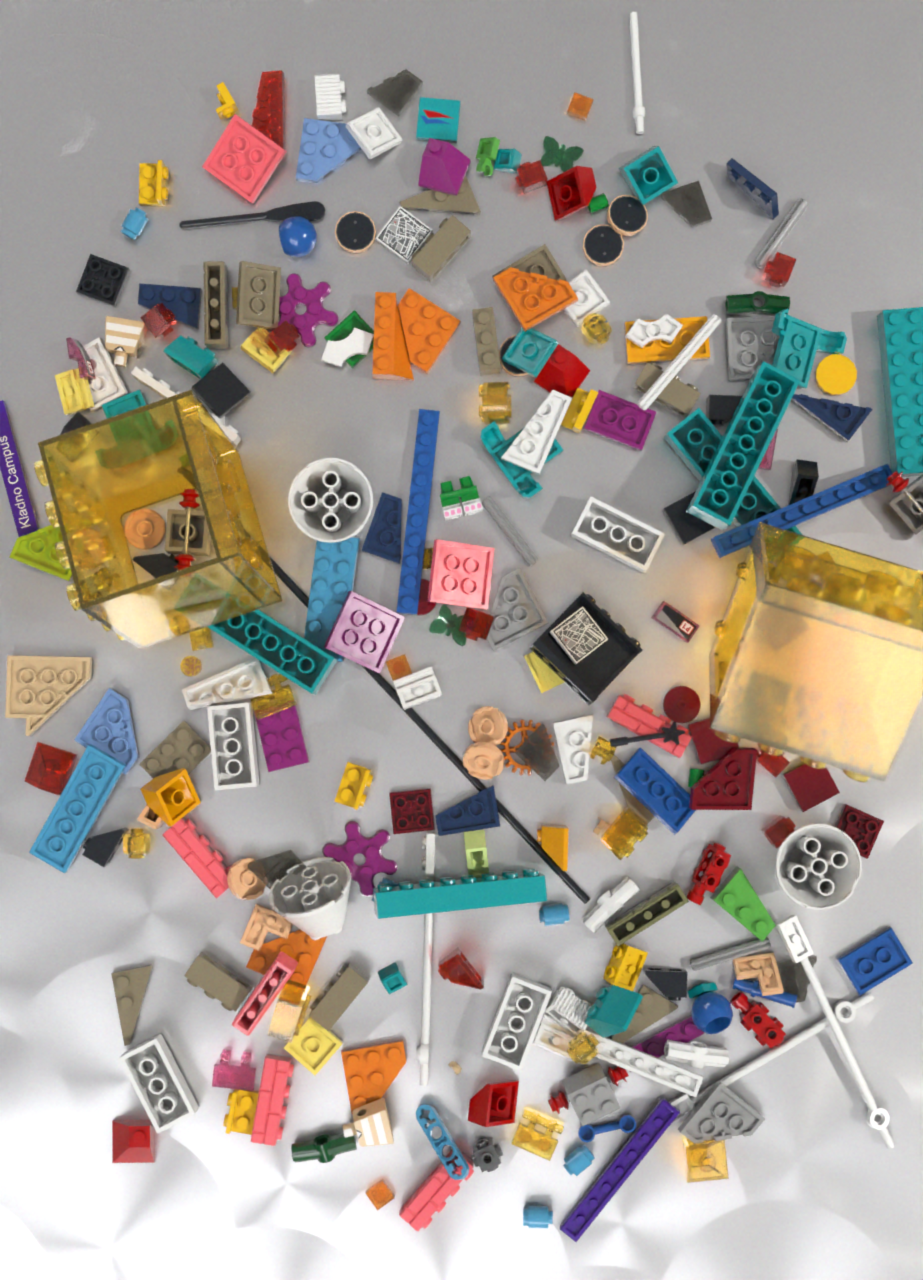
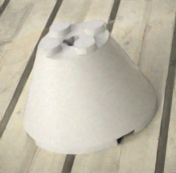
[288,458,373,543]
[776,824,862,910]
[269,857,351,940]

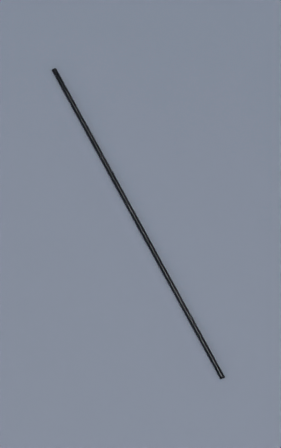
[176,462,590,904]

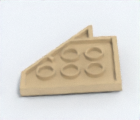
[5,655,92,736]

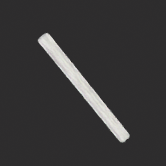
[637,314,721,411]

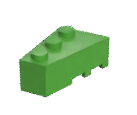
[710,866,776,942]

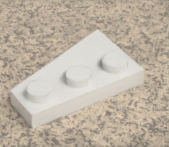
[83,337,128,412]
[553,715,593,785]

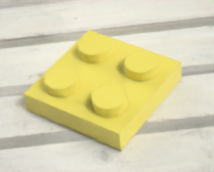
[284,1017,343,1075]

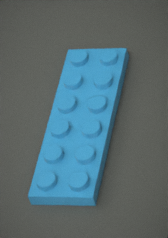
[304,537,360,662]
[29,744,126,873]

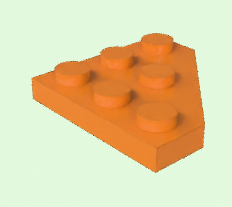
[493,267,578,331]
[398,288,461,374]
[246,929,327,992]
[341,1040,407,1115]

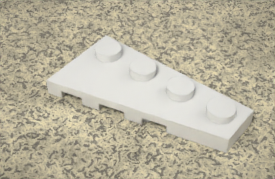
[501,390,572,475]
[182,658,272,710]

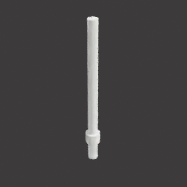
[629,12,645,134]

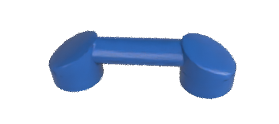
[578,1115,636,1142]

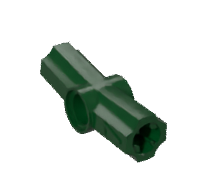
[725,291,790,314]
[291,1133,357,1163]

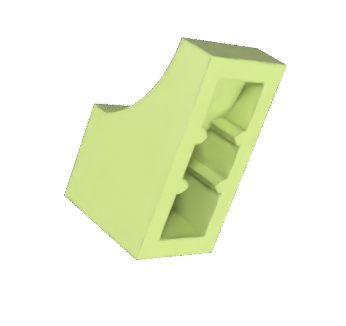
[464,830,489,878]

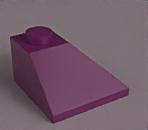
[418,138,471,196]

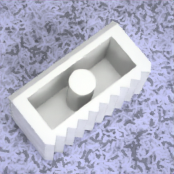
[315,74,346,121]
[545,986,591,1035]

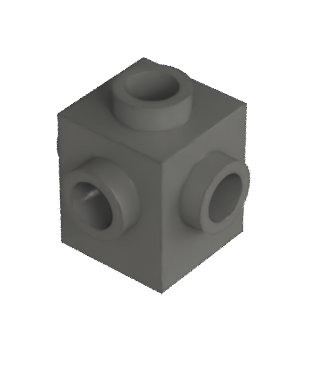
[471,1138,503,1172]

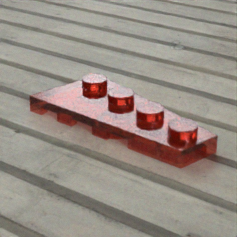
[252,70,286,154]

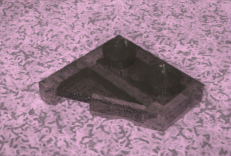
[367,69,423,116]
[661,181,712,228]
[515,723,559,781]
[247,850,306,889]
[776,955,817,1003]

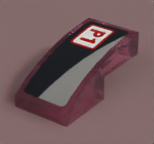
[66,337,96,380]
[651,601,699,643]

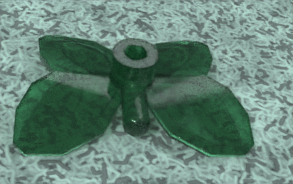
[540,136,584,172]
[429,605,471,646]

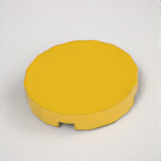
[815,354,857,396]

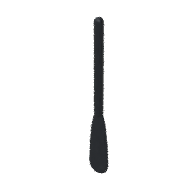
[179,201,325,229]

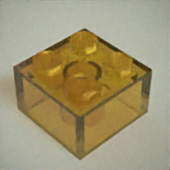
[267,979,312,1043]

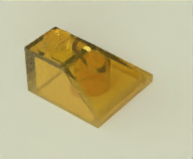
[682,1139,729,1183]

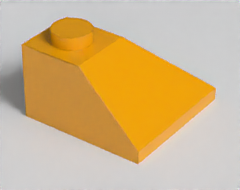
[140,768,201,827]
[537,825,569,871]

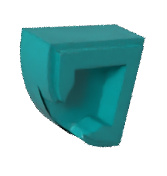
[688,982,718,999]

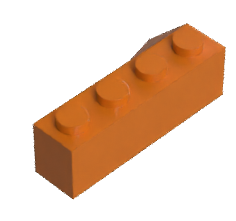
[372,292,414,381]

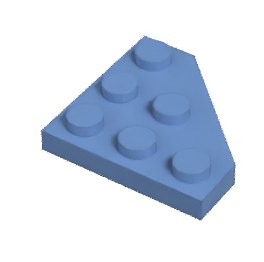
[296,118,362,183]
[74,688,139,775]

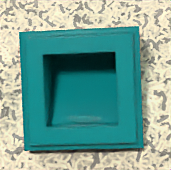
[494,149,522,173]
[378,962,407,995]

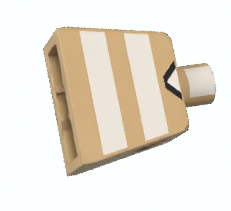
[105,316,149,367]
[343,1098,394,1147]

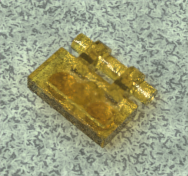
[250,674,297,720]
[511,1109,564,1161]

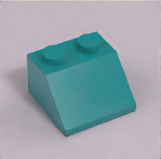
[619,146,678,205]
[163,335,218,380]
[584,985,643,1038]

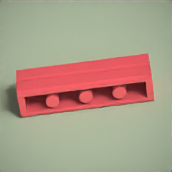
[606,694,692,758]
[162,818,231,898]
[232,951,298,1036]
[251,1054,294,1146]
[399,1149,474,1231]

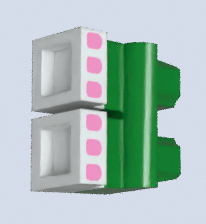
[440,476,483,521]

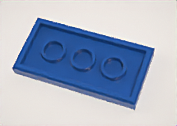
[614,747,696,835]

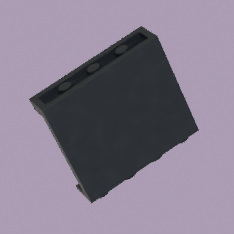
[529,592,643,706]

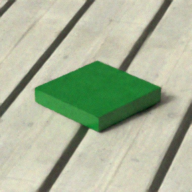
[324,310,374,369]

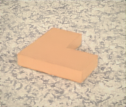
[240,904,293,951]
[732,952,784,996]

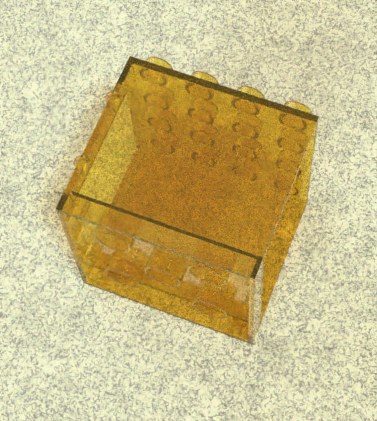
[34,390,283,649]
[709,522,923,782]

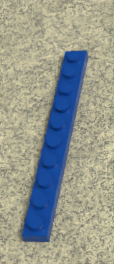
[396,409,440,615]
[710,464,892,558]

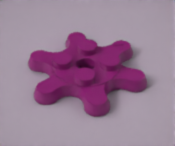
[271,273,338,347]
[322,821,398,897]

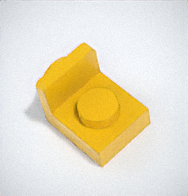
[216,82,238,120]

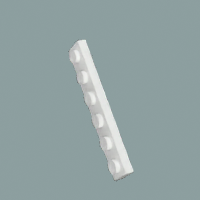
[131,367,241,446]
[577,1029,703,1097]

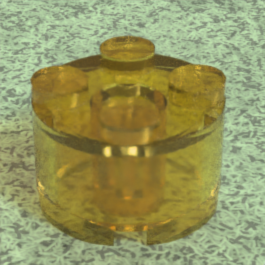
[479,382,512,424]

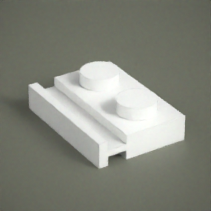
[393,666,442,710]
[533,1014,582,1060]

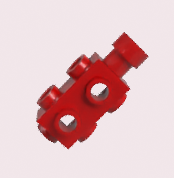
[686,842,731,905]
[730,991,786,1049]

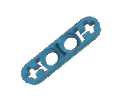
[416,1105,469,1180]

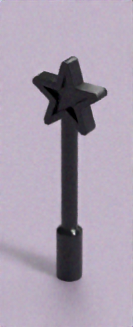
[610,722,685,747]

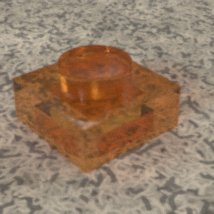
[567,92,594,121]
[386,654,412,681]
[365,1179,395,1211]

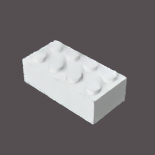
[570,496,665,573]
[207,703,260,790]
[482,973,552,1071]
[119,1033,199,1134]

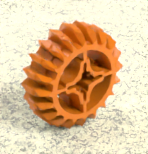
[499,720,554,776]

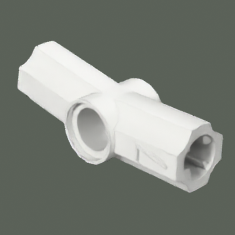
[582,876,640,933]
[664,1040,730,1068]

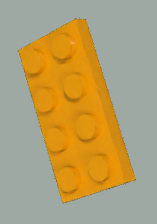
[624,316,710,364]

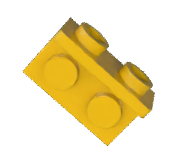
[139,160,169,206]
[561,388,598,434]
[334,762,374,810]
[603,943,648,991]
[223,1087,259,1135]

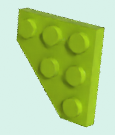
[9,516,93,581]

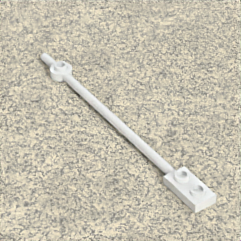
[416,832,435,1086]
[775,915,895,1149]
[666,992,874,1130]

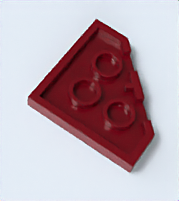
[689,747,757,810]

